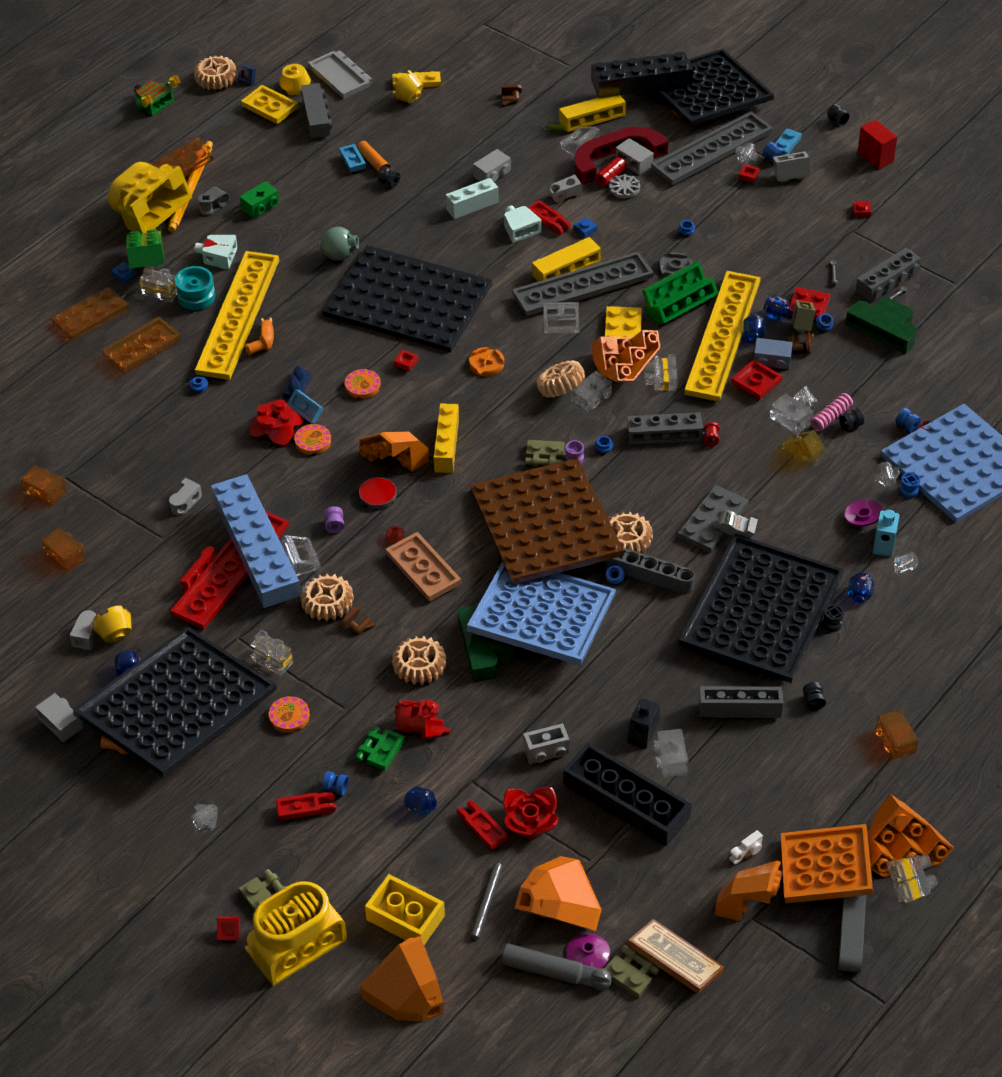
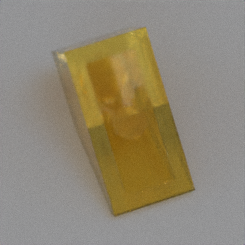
[780,430,826,461]

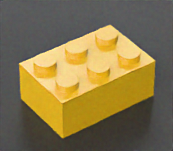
[365,874,445,945]

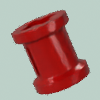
[703,422,720,446]

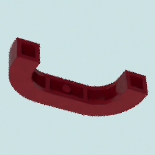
[575,127,669,185]

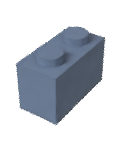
[754,338,793,370]

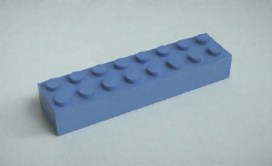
[211,474,301,608]

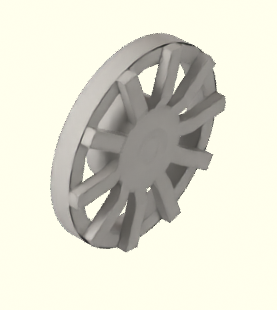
[609,174,640,198]

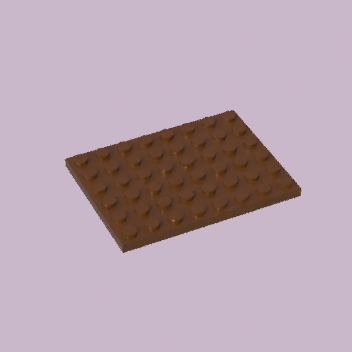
[470,458,624,585]

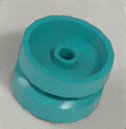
[174,266,215,310]

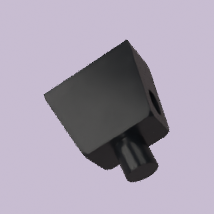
[627,699,660,749]

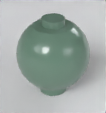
[319,227,359,261]

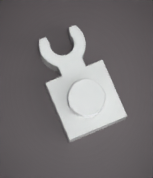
[729,830,763,864]

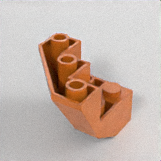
[591,330,660,382]
[359,432,429,472]
[868,794,954,877]
[515,856,601,931]
[715,861,783,921]
[360,936,444,1022]

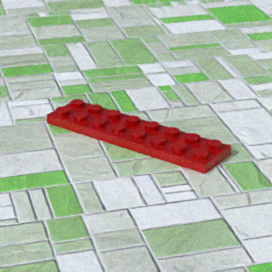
[170,511,289,630]

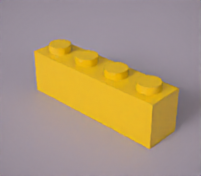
[559,95,626,132]
[532,237,601,282]
[434,403,459,473]

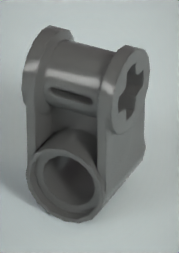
[198,186,230,216]

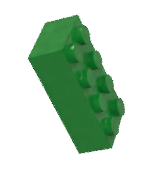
[126,229,164,269]

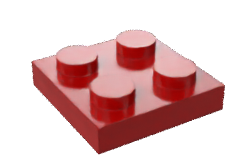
[788,287,830,321]
[731,359,782,400]

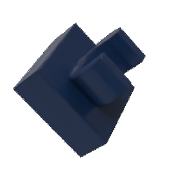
[238,64,256,84]

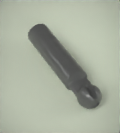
[502,943,612,991]

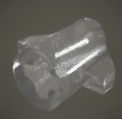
[735,143,758,165]
[793,386,818,412]
[873,462,900,488]
[893,551,919,575]
[191,804,218,830]

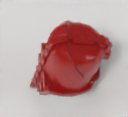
[395,700,450,739]

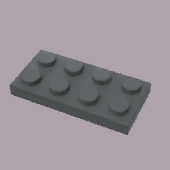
[678,485,749,553]

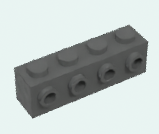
[301,83,332,138]
[855,248,921,302]
[627,412,703,445]
[699,686,783,718]

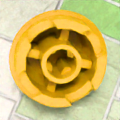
[279,64,311,95]
[392,70,423,103]
[93,606,132,643]

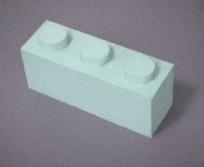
[446,178,499,219]

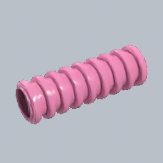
[810,393,853,432]

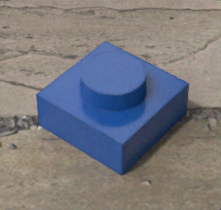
[574,217,597,238]
[111,261,136,283]

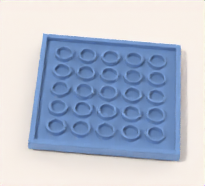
[880,404,1002,523]
[466,562,616,666]

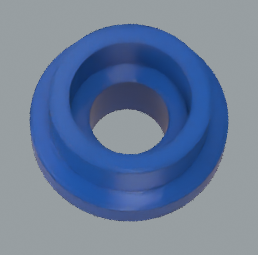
[678,220,695,236]
[816,313,834,331]
[190,377,208,393]
[595,436,613,453]
[605,565,625,584]

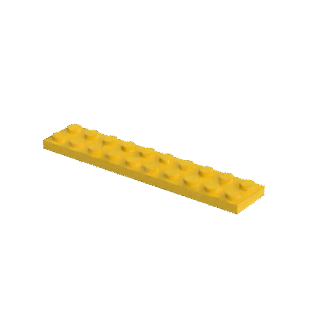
[195,251,279,380]
[684,271,761,402]

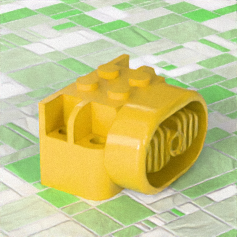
[108,162,192,233]
[245,882,347,986]

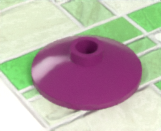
[845,499,883,526]
[566,933,610,968]

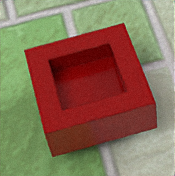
[738,164,760,183]
[852,201,872,218]
[394,350,418,372]
[217,916,240,940]

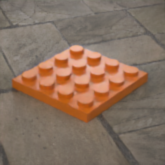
[781,824,873,903]

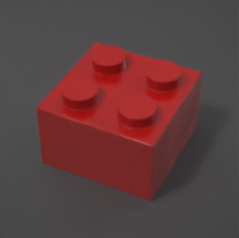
[857,119,897,170]

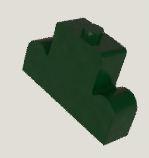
[845,296,917,354]
[458,606,516,682]

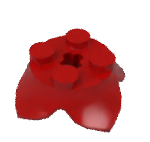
[249,399,303,447]
[503,787,558,840]

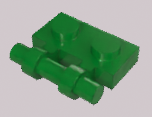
[355,726,405,771]

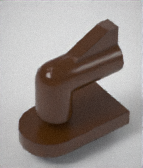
[501,84,522,107]
[787,331,814,354]
[340,606,376,634]

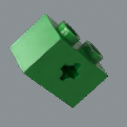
[239,181,279,219]

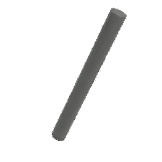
[471,863,502,940]

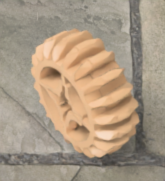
[194,55,237,90]
[536,361,585,398]
[608,511,653,553]
[300,574,354,622]
[392,636,446,685]

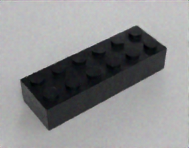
[591,52,693,98]
[563,742,692,846]

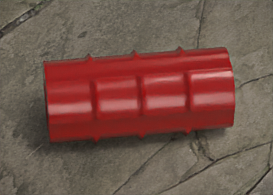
[595,157,626,187]

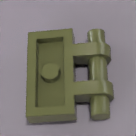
[525,440,565,467]
[239,869,285,911]
[604,945,661,999]

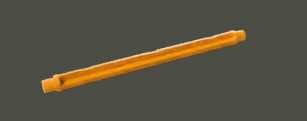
[168,141,213,232]

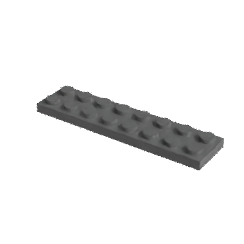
[651,112,773,185]
[512,251,653,317]

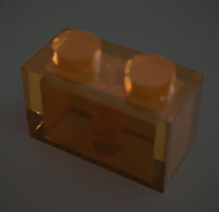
[21,465,67,506]
[41,527,86,572]
[875,709,919,759]

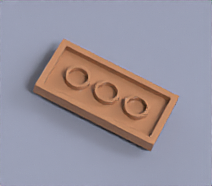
[386,532,461,602]

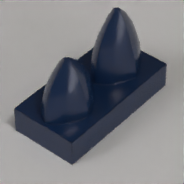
[283,365,311,399]

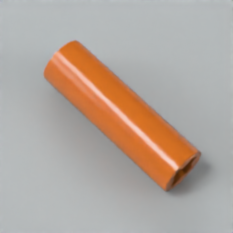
[357,141,390,172]

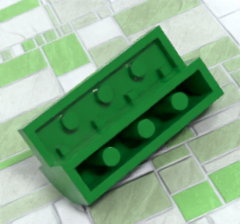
[642,261,718,323]

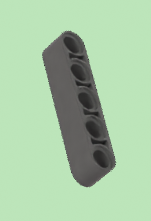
[604,548,695,594]
[838,895,866,973]

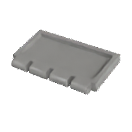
[308,51,373,99]

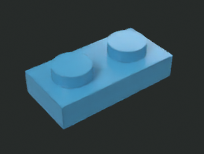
[775,128,802,155]
[339,144,366,173]
[287,389,324,424]

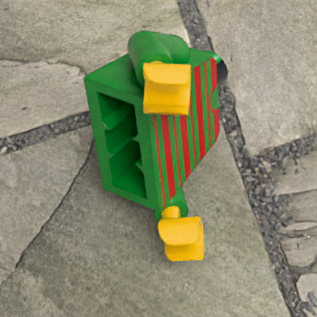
[134,75,181,116]

